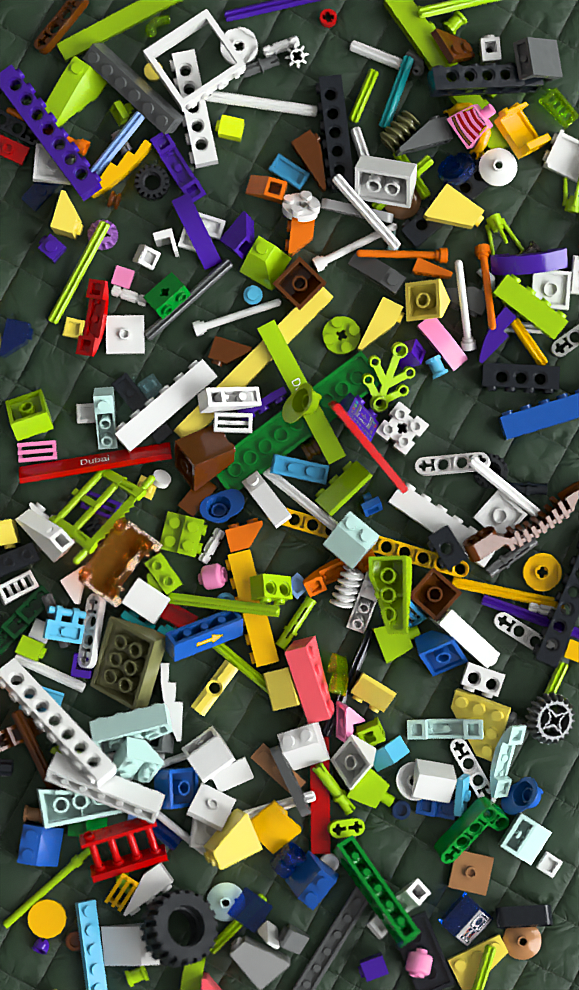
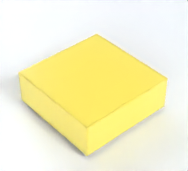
[62,317,85,339]

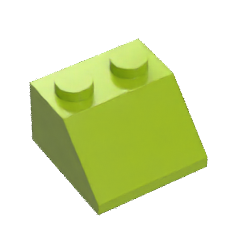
[5,389,54,441]

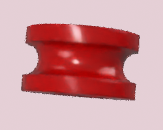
[320,9,337,28]

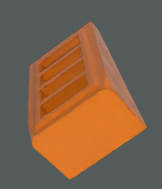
[411,258,453,279]

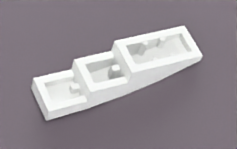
[161,662,183,741]

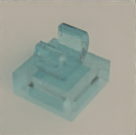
[137,373,163,400]

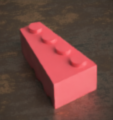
[284,636,335,724]

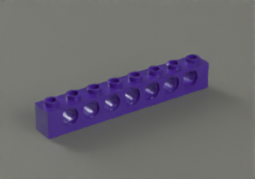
[0,64,102,201]

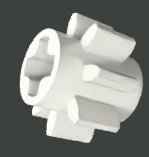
[285,44,309,68]

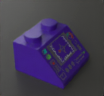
[339,393,380,442]

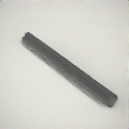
[144,258,233,340]

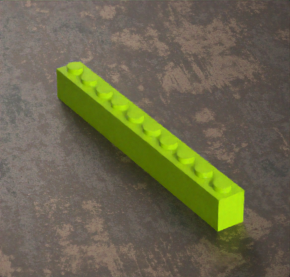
[384,0,509,151]

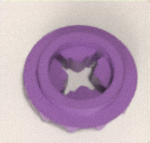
[88,220,118,250]

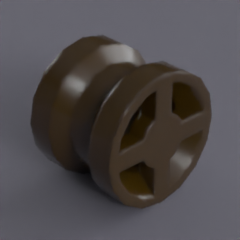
[300,437,322,461]

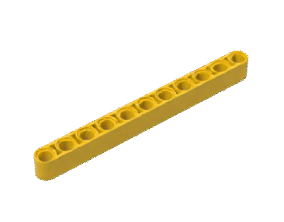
[268,508,469,578]

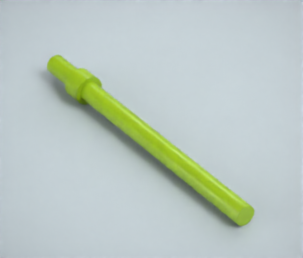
[3,847,91,928]

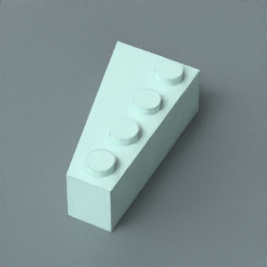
[36,788,122,829]

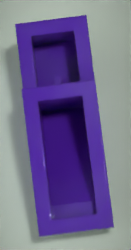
[478,304,516,364]

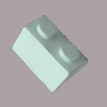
[323,511,379,570]

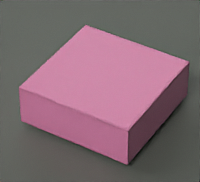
[111,265,135,290]

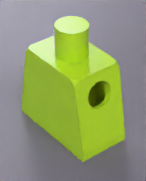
[373,625,421,663]
[346,768,395,809]

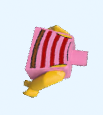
[443,102,496,160]

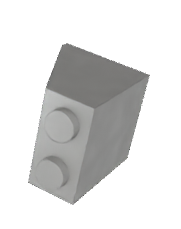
[230,935,290,990]

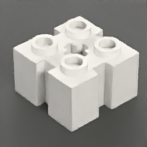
[375,402,429,457]

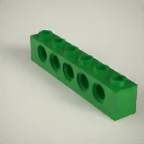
[333,835,420,948]

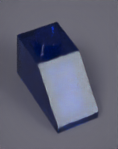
[0,318,34,358]

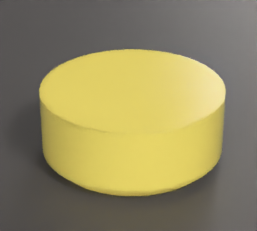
[144,63,163,82]

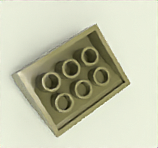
[90,616,166,710]

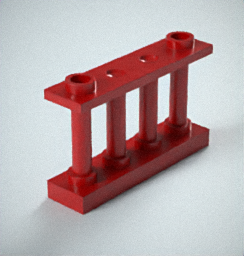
[79,817,168,883]

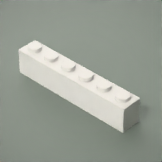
[114,359,217,452]
[388,482,495,568]
[45,752,165,824]

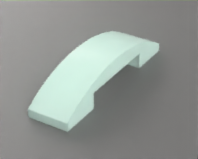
[407,718,484,739]
[490,725,527,798]

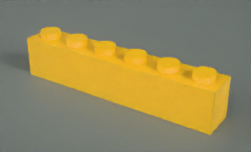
[225,549,279,667]

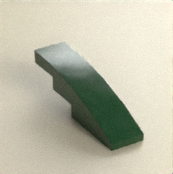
[0,585,55,656]

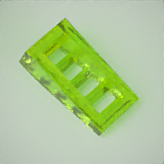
[538,87,579,129]

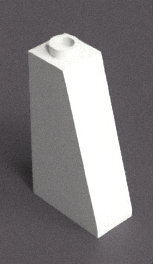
[428,608,500,669]

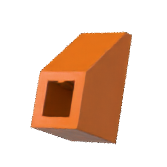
[245,175,287,204]
[285,217,315,257]
[225,518,263,553]

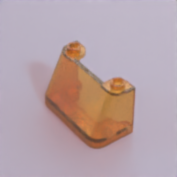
[78,518,163,607]

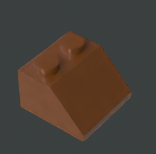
[273,256,327,310]

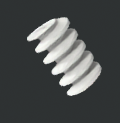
[329,565,364,608]

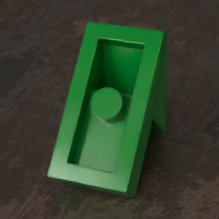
[68,817,108,837]

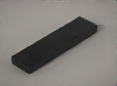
[111,373,173,444]

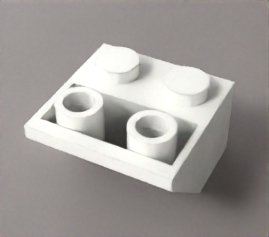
[181,726,235,783]

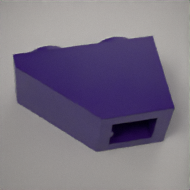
[220,211,254,259]

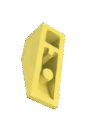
[357,297,405,351]

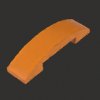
[303,549,376,598]

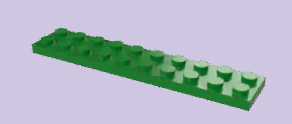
[216,351,381,491]

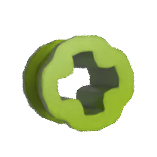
[442,10,468,35]
[125,966,149,987]

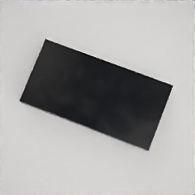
[398,911,455,990]

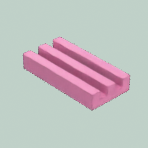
[17,440,57,463]

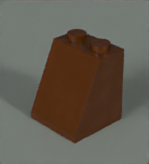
[175,424,236,491]

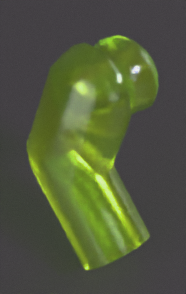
[145,15,171,37]

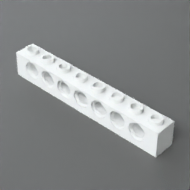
[0,658,116,788]

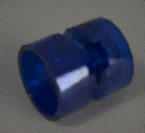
[270,842,307,879]

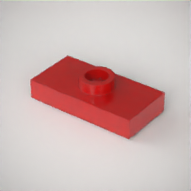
[0,134,30,166]

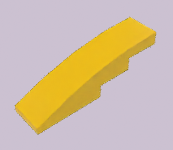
[91,139,153,199]

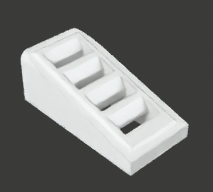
[0,570,39,606]

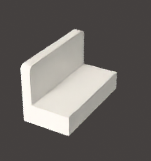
[153,228,179,257]
[212,757,254,792]

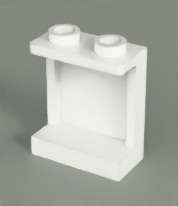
[542,129,579,183]

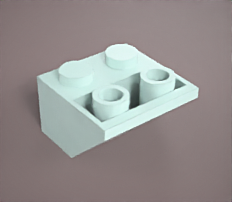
[113,737,164,783]
[498,812,552,865]

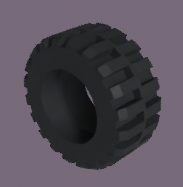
[140,889,218,968]

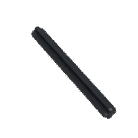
[321,629,375,737]

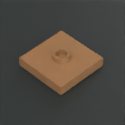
[448,850,494,896]

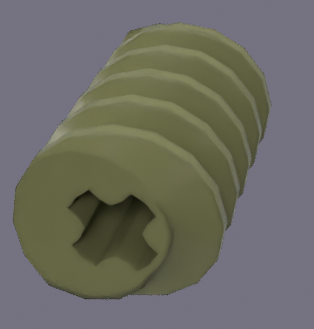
[380,110,421,153]

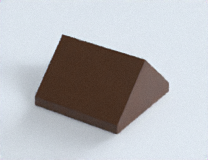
[410,567,462,622]

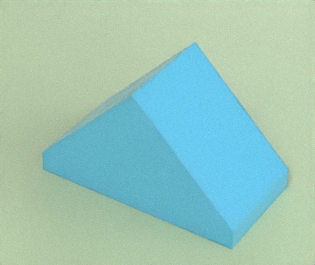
[373,735,410,772]

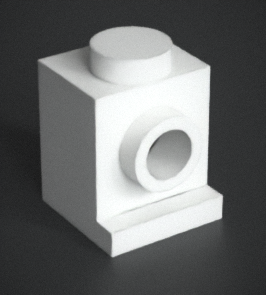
[479,35,502,66]

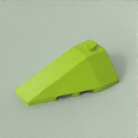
[36,56,108,128]
[369,555,412,634]

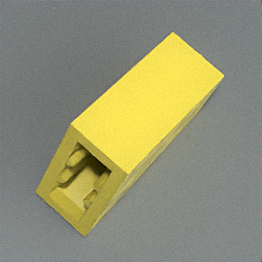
[423,184,484,229]

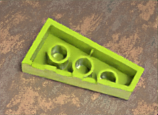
[492,274,569,340]

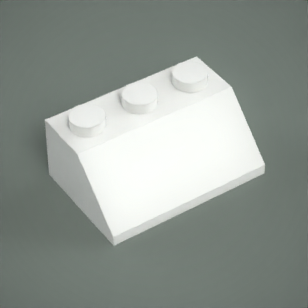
[355,155,417,208]

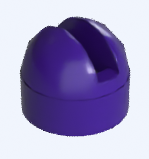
[32,938,49,955]

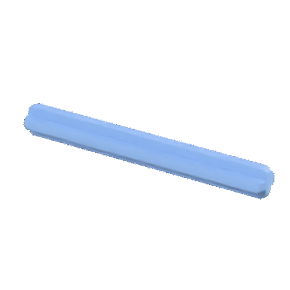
[83,111,145,179]

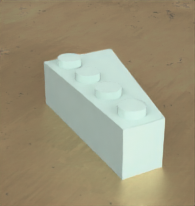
[90,703,173,757]

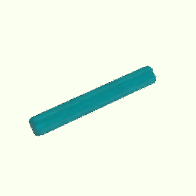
[379,56,414,128]

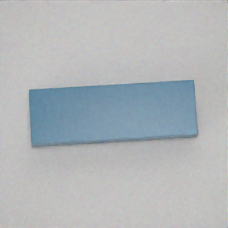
[270,454,329,485]

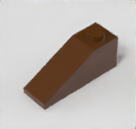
[291,130,326,193]

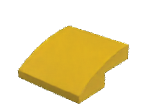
[250,800,302,854]

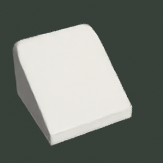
[132,244,161,270]
[257,921,279,949]

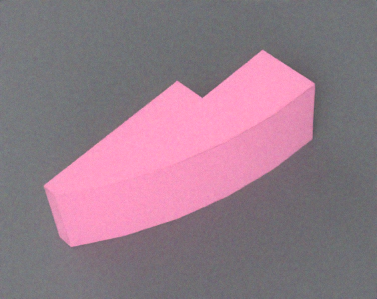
[417,318,468,371]

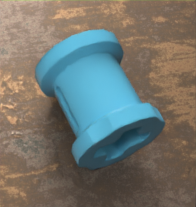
[425,355,448,379]

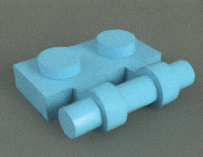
[43,605,86,644]

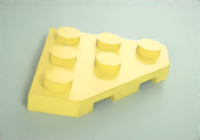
[451,688,511,762]

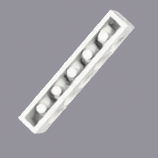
[169,49,218,168]

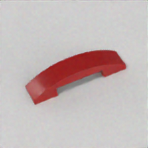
[76,278,109,357]

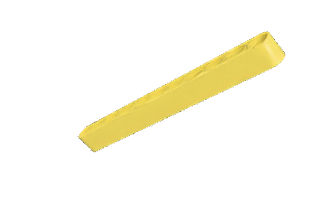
[174,287,333,438]

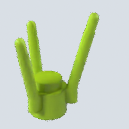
[562,177,579,214]
[485,213,524,255]

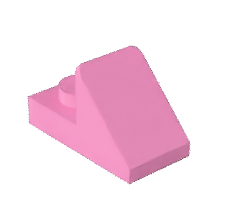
[336,701,365,742]

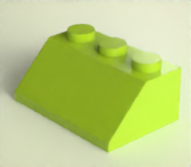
[315,461,373,517]

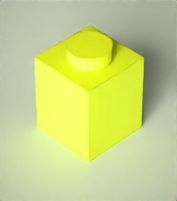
[215,115,245,142]

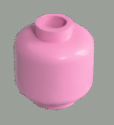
[198,563,228,590]
[405,948,433,979]

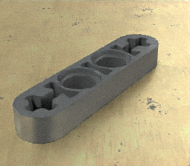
[270,744,312,817]

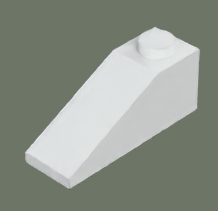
[197,387,262,413]
[242,471,292,528]

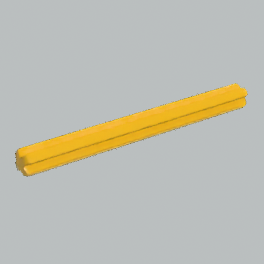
[452,577,564,609]

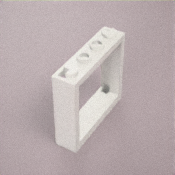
[143,9,246,112]

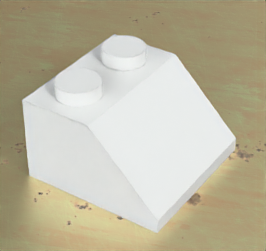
[277,722,330,771]

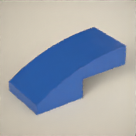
[415,799,457,820]

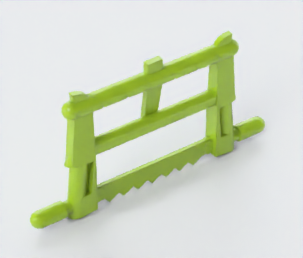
[49,469,155,564]

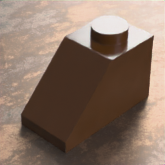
[208,336,252,367]

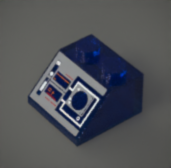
[439,892,494,947]

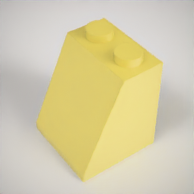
[204,808,262,870]

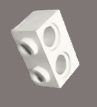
[460,662,505,699]

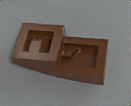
[178,481,217,517]

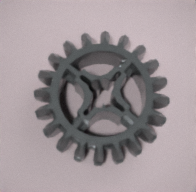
[525,692,576,745]

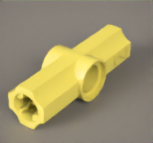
[191,660,239,716]

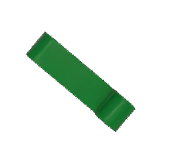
[434,797,509,864]

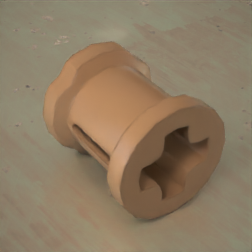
[23,805,42,824]

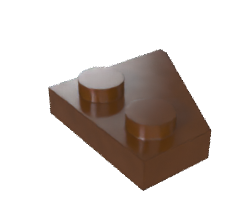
[431,29,476,64]

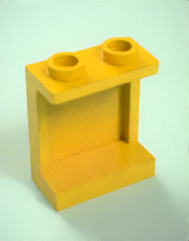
[493,102,552,159]

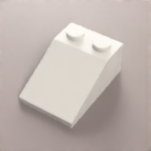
[101,923,160,966]

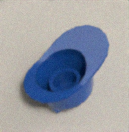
[200,489,245,524]
[501,777,544,815]

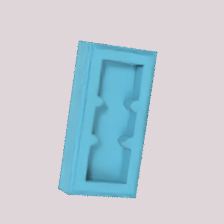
[453,773,471,817]

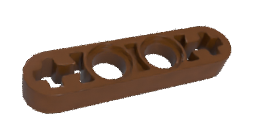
[34,0,89,54]

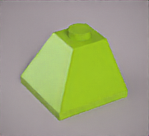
[239,236,292,291]

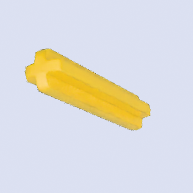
[510,317,548,366]

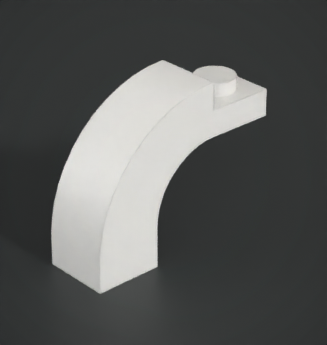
[366,878,431,939]

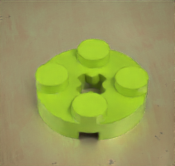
[323,316,361,355]

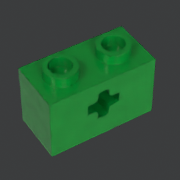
[143,272,191,320]

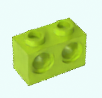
[144,552,183,595]
[250,574,293,605]

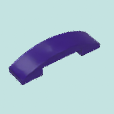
[150,132,207,203]
[172,193,222,270]
[490,248,568,275]

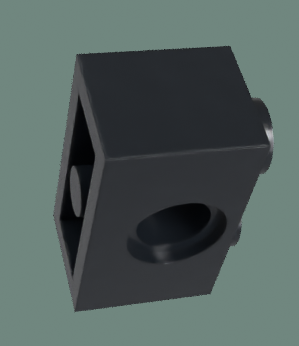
[426,525,468,570]

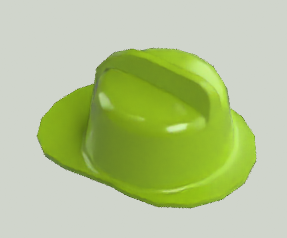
[282,383,322,423]

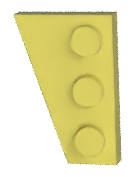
[447,934,508,990]

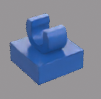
[361,492,383,517]

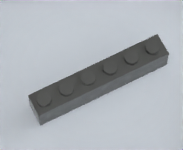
[82,43,184,134]

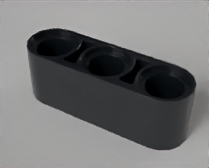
[495,905,553,929]

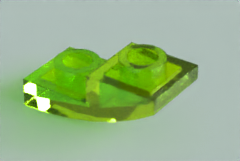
[327,653,348,697]

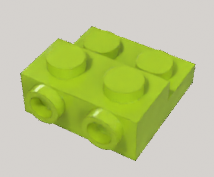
[159,511,208,558]

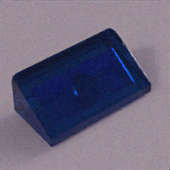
[152,818,183,851]

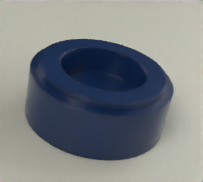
[391,800,411,820]

